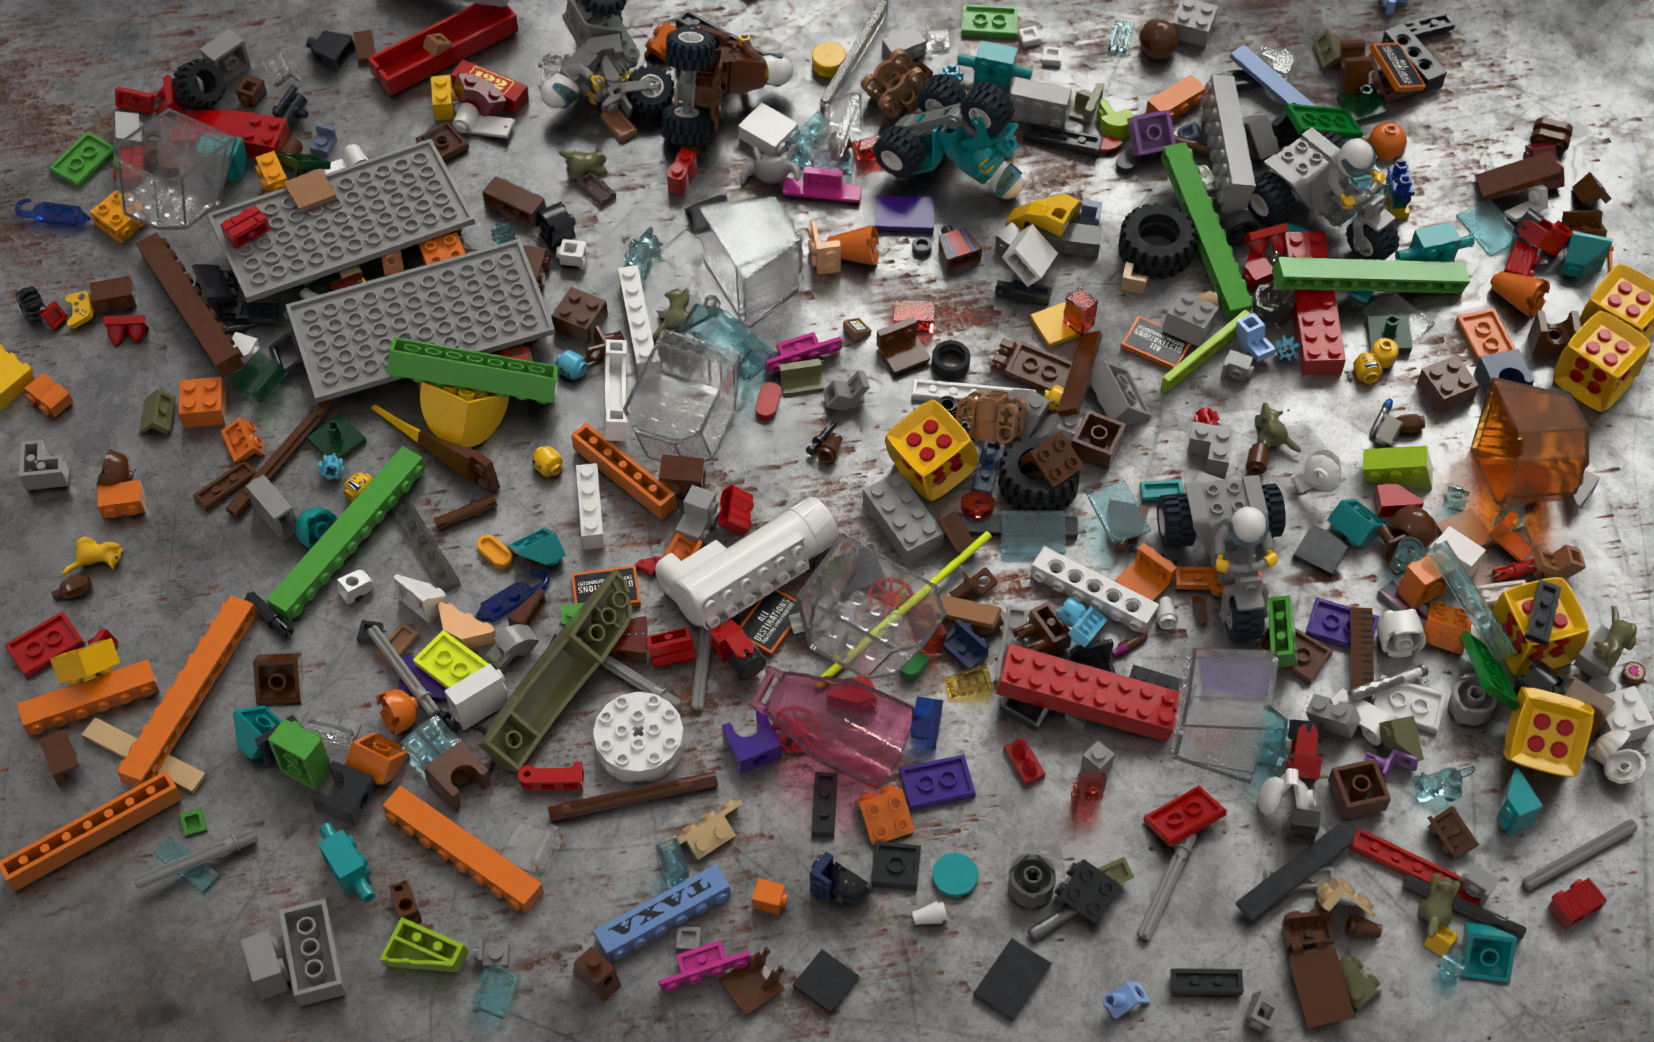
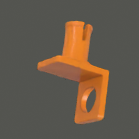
[381,250,404,275]

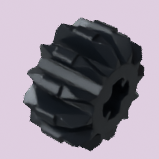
[16,286,45,322]

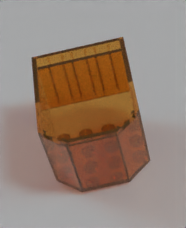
[1470,377,1590,505]

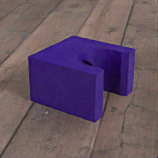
[722,709,782,775]

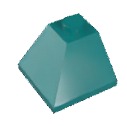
[1561,231,1613,278]
[507,527,566,566]
[233,705,282,759]
[1461,922,1517,983]

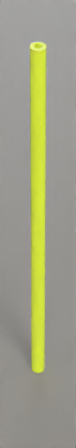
[815,531,992,687]

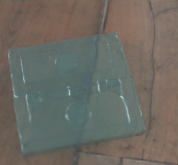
[399,714,465,773]

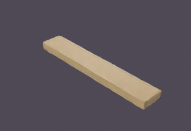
[82,717,207,794]

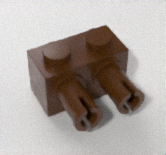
[1013,601,1071,656]

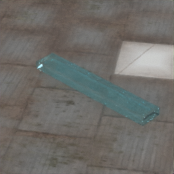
[1427,540,1518,663]

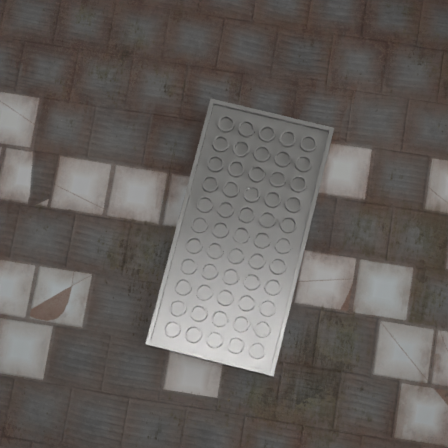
[207,139,475,303]
[286,239,555,403]

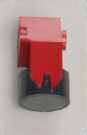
[1513,208,1572,256]
[709,619,766,680]
[1286,719,1324,780]

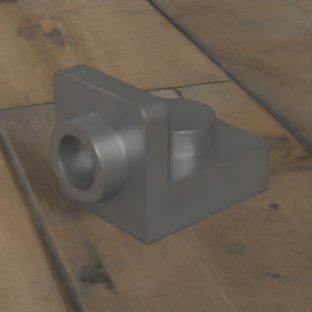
[474,939,509,969]

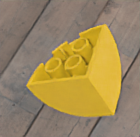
[420,381,509,448]

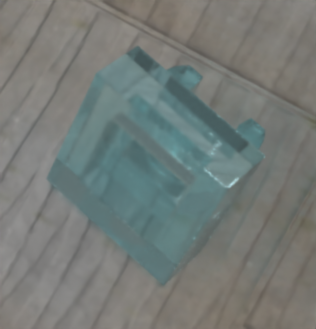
[1442,485,1470,512]

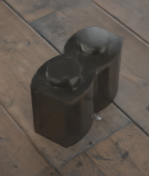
[1281,807,1321,846]

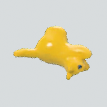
[62,537,124,575]

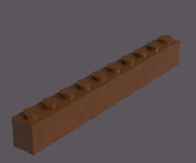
[136,232,244,378]

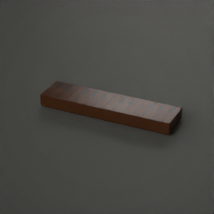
[1349,607,1374,689]

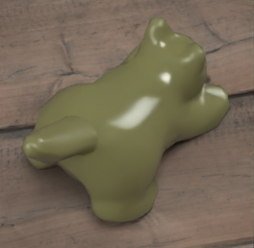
[558,147,608,181]
[652,288,691,338]
[1255,403,1301,452]
[1593,606,1637,667]
[1418,873,1461,938]

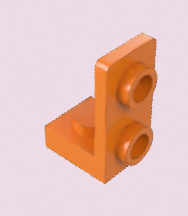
[1488,510,1532,563]

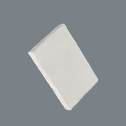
[1373,674,1447,734]

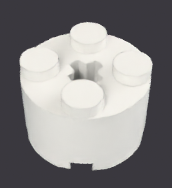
[1376,609,1426,658]

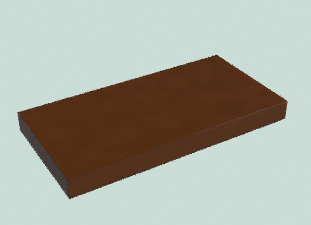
[1475,150,1562,202]

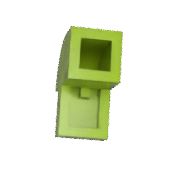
[1097,99,1133,139]

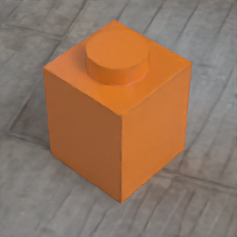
[752,878,789,915]

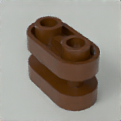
[1530,117,1573,152]

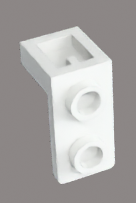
[1504,184,1548,222]

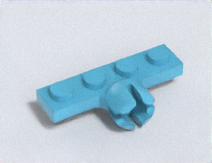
[1056,597,1108,647]

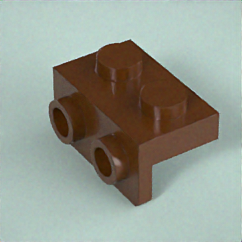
[1561,210,1607,240]
[1428,806,1479,860]
[1282,908,1335,950]

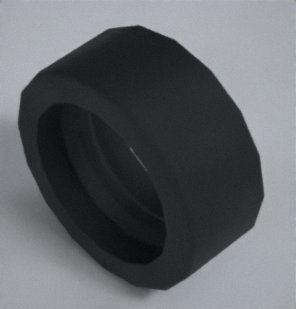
[1220,210,1258,246]
[931,340,971,380]

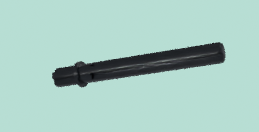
[1402,874,1527,940]

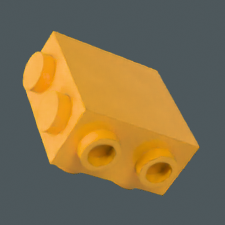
[255,151,287,194]
[90,188,150,243]

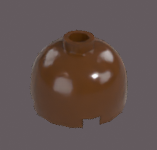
[96,449,134,488]

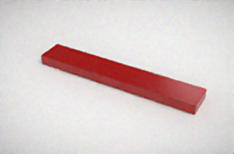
[1348,827,1481,906]

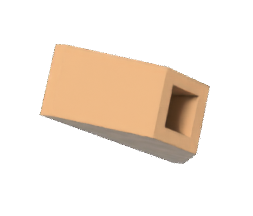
[438,601,496,649]

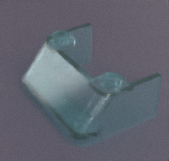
[679,303,778,381]

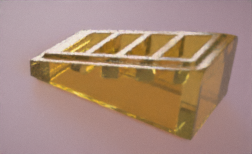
[944,664,995,698]

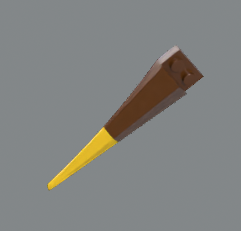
[371,404,500,493]

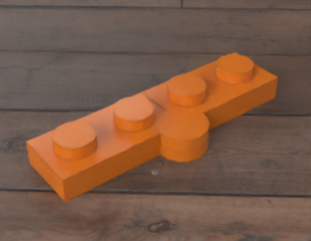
[1175,567,1263,597]

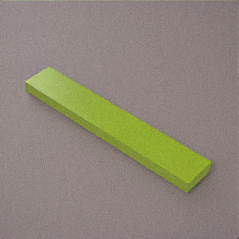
[1161,309,1251,393]

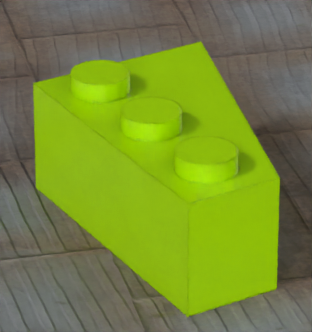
[1362,445,1433,490]
[379,917,469,973]

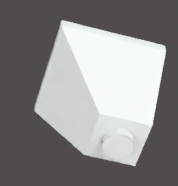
[393,574,447,624]

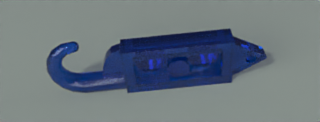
[14,198,91,226]
[475,570,550,623]

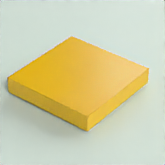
[1030,301,1085,348]

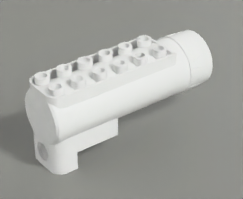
[655,497,839,630]

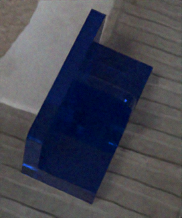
[910,697,943,750]

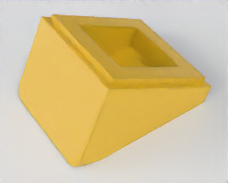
[1424,925,1458,957]

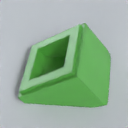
[179,807,208,836]

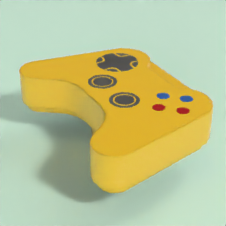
[65,291,95,329]

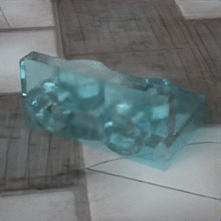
[472,963,520,1019]

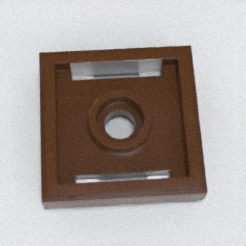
[415,121,469,162]

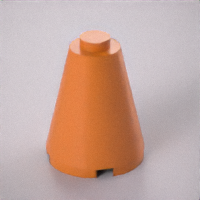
[824,225,879,265]
[1490,271,1550,318]

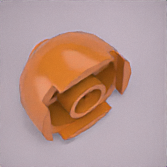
[1368,122,1407,161]
[376,689,418,735]

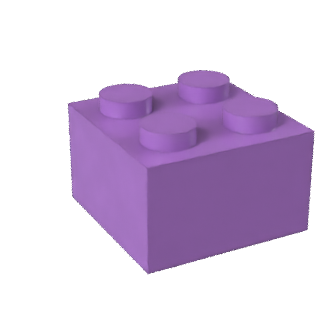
[1127,109,1176,157]

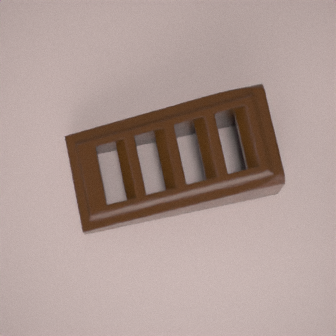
[508,588,546,627]

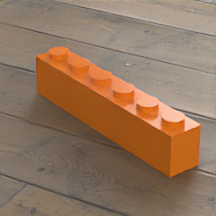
[571,422,677,520]
[17,659,160,736]

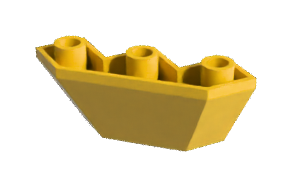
[1005,194,1082,237]

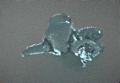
[624,227,663,280]
[1494,486,1532,545]
[1413,766,1476,802]

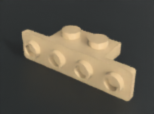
[660,798,742,860]

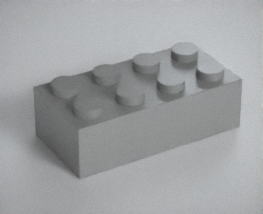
[863,471,944,565]
[279,899,346,1007]

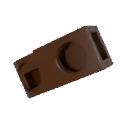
[389,880,422,924]

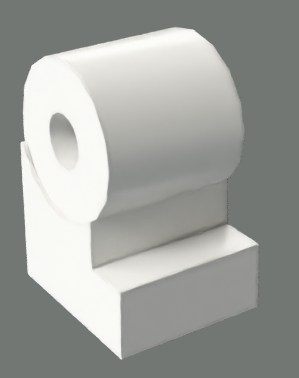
[337,570,374,605]

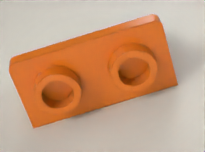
[221,417,265,464]

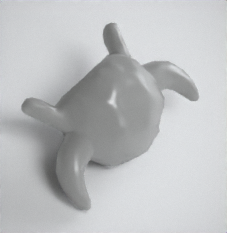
[740,144,801,185]

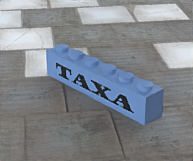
[593,864,731,962]

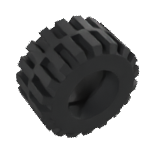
[172,58,226,110]

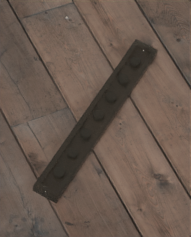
[820,0,888,115]

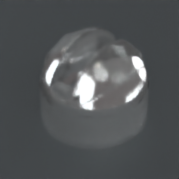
[704,294,721,312]

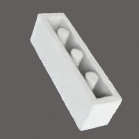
[576,463,605,550]

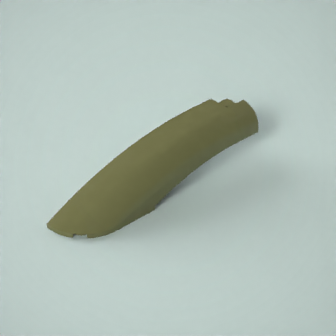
[478,569,633,772]

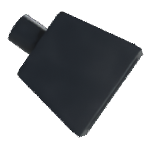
[306,30,355,73]

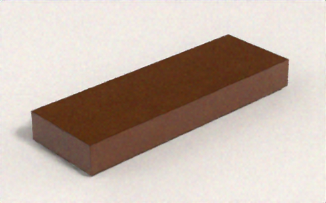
[193,459,257,512]

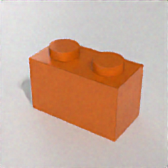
[97,480,145,518]

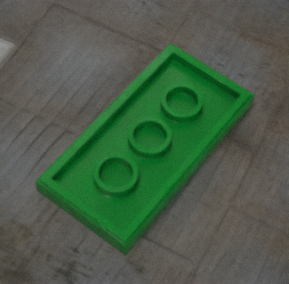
[1283,104,1364,139]
[1460,632,1520,711]

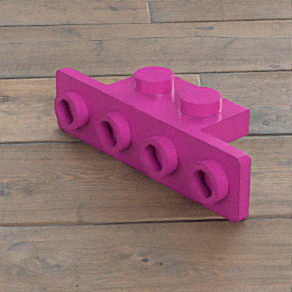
[783,167,862,203]
[764,332,843,373]
[658,940,752,992]

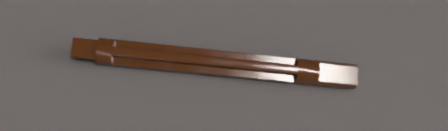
[226,400,333,518]
[548,771,718,821]

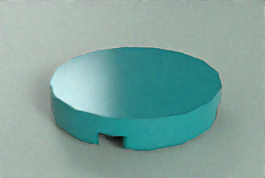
[932,853,978,898]

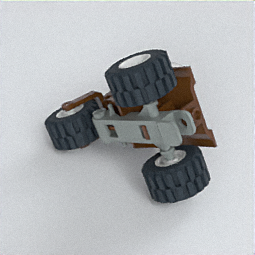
[662,24,793,146]

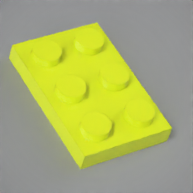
[413,630,489,689]

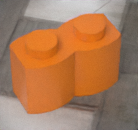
[23,373,74,417]

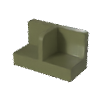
[1069,83,1104,124]

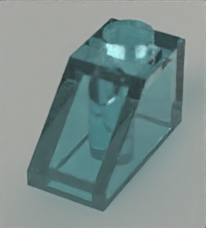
[655,837,689,888]

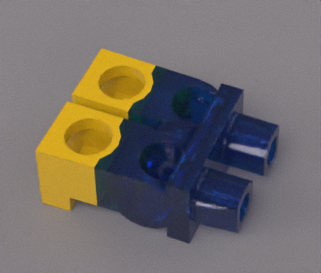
[1382,160,1415,219]

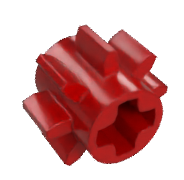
[1193,407,1220,426]

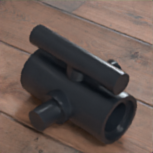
[272,85,308,130]

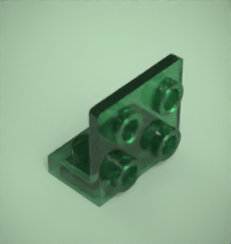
[232,351,288,404]

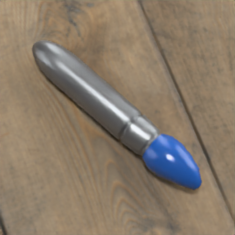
[1370,398,1393,437]

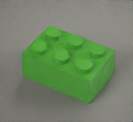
[268,718,331,791]

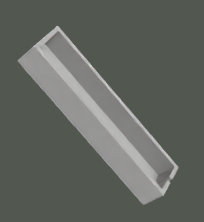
[1200,74,1256,213]

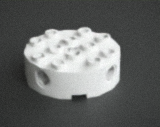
[593,692,684,783]

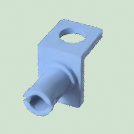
[1103,982,1151,1019]

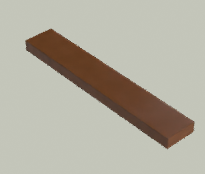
[1057,331,1102,417]

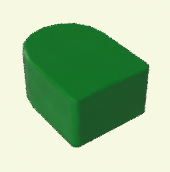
[899,646,930,681]

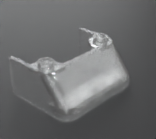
[808,92,862,170]

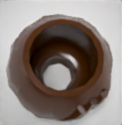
[1139,18,1179,61]
[1390,505,1437,551]

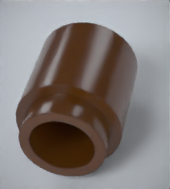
[278,138,303,167]
[1246,443,1270,475]

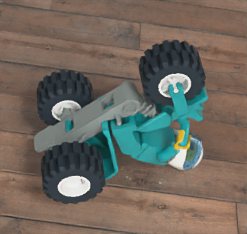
[872,74,1023,199]

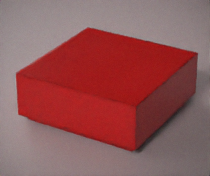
[39,301,68,330]

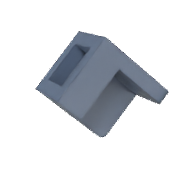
[1079,199,1103,226]

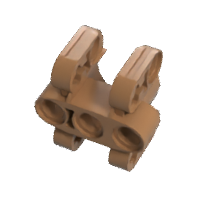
[860,48,929,119]
[956,390,1027,444]

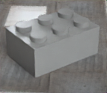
[1010,77,1072,129]

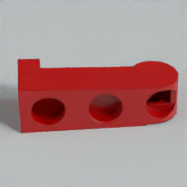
[518,762,585,791]

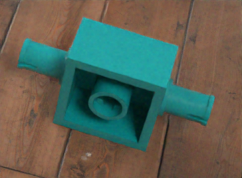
[957,40,1033,90]
[1395,222,1475,262]
[318,823,376,903]

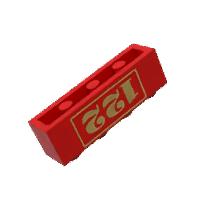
[451,60,529,114]

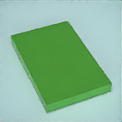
[961,4,1018,39]
[49,131,117,189]

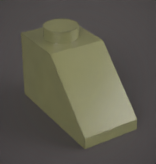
[1379,716,1424,763]

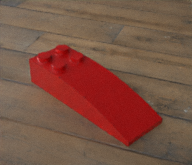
[169,110,291,159]

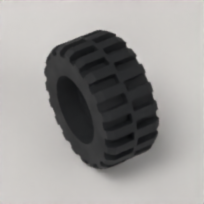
[1118,203,1196,279]
[998,436,1080,516]

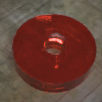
[961,491,995,518]

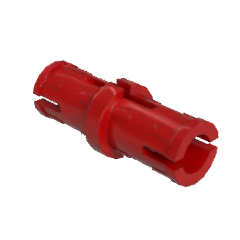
[1492,559,1538,582]

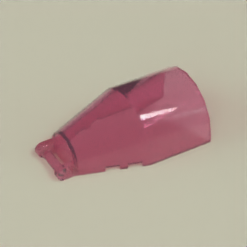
[747,666,914,790]

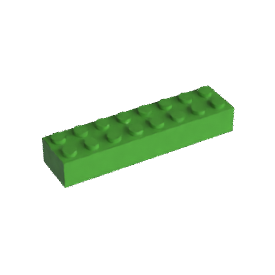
[386,337,558,404]

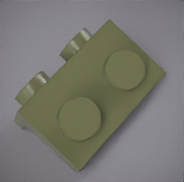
[1339,955,1382,1010]

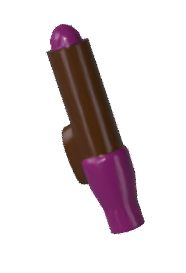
[1111,633,1148,658]

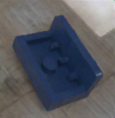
[939,619,989,673]
[810,851,834,903]

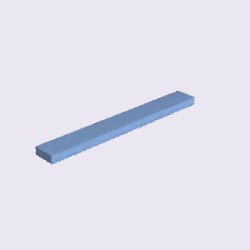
[1229,44,1352,143]

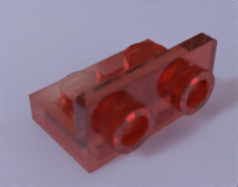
[852,135,881,163]
[1071,772,1106,812]

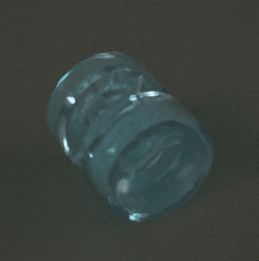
[1390,537,1425,575]

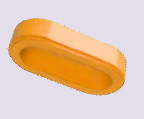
[476,535,513,569]

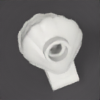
[1290,448,1342,494]
[1587,730,1646,784]
[1257,768,1316,821]

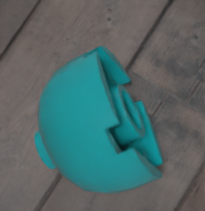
[295,507,337,548]

